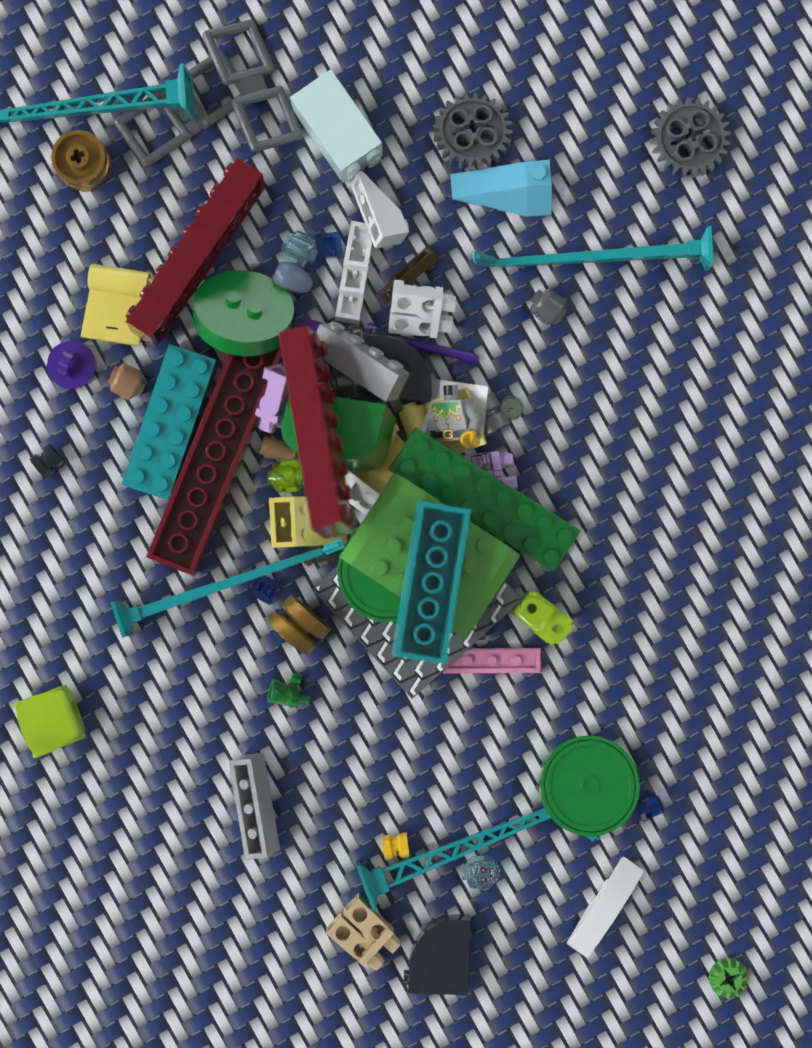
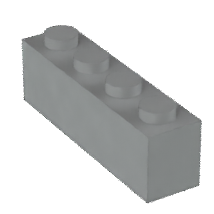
[317,322,410,402]
[229,753,280,860]

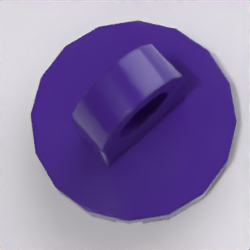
[47,341,97,390]

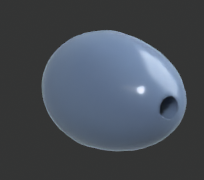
[272,261,313,294]

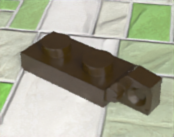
[379,247,439,305]

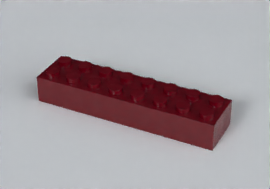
[125,158,265,348]
[278,325,357,539]

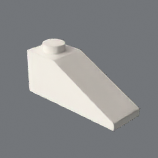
[350,171,409,249]

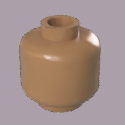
[107,363,146,400]

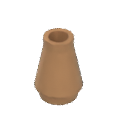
[259,434,296,462]

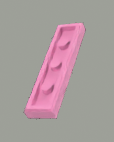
[443,648,541,674]

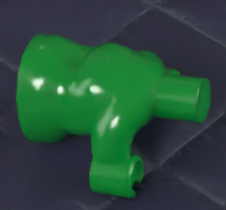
[267,673,310,708]

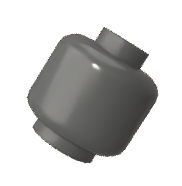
[530,288,567,325]

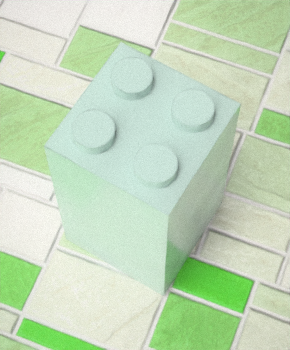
[290,69,383,183]

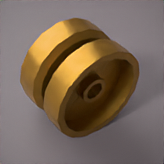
[51,130,112,192]
[267,594,331,656]

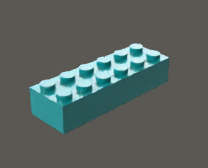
[121,344,219,501]
[392,501,471,664]

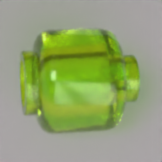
[268,460,304,493]

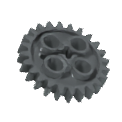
[433,93,513,171]
[650,97,731,178]

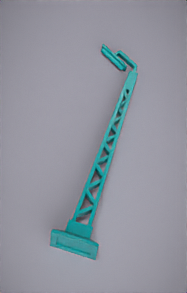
[0,63,196,123]
[473,226,714,272]
[110,538,345,638]
[355,808,599,912]

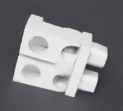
[388,280,456,338]

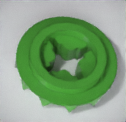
[709,958,749,999]

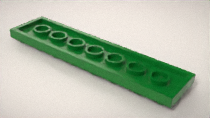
[389,427,581,572]

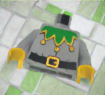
[419,385,483,449]

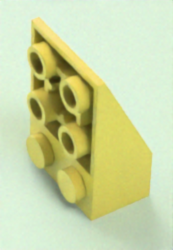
[269,496,347,548]

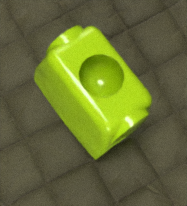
[512,590,574,646]
[13,684,86,758]

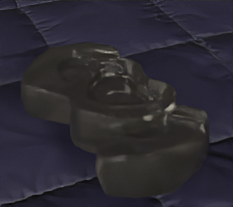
[302,546,339,567]

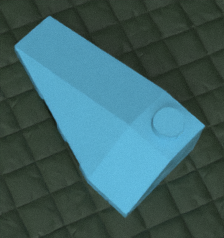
[450,160,552,217]

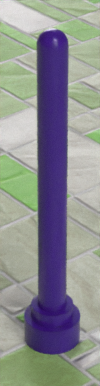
[366,322,479,364]

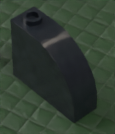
[356,328,432,402]
[403,914,470,995]

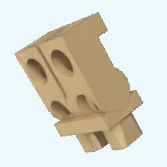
[326,893,401,971]

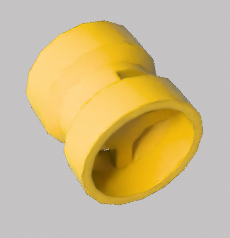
[382,832,410,860]

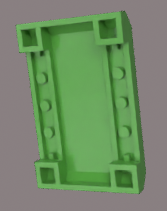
[339,473,521,640]

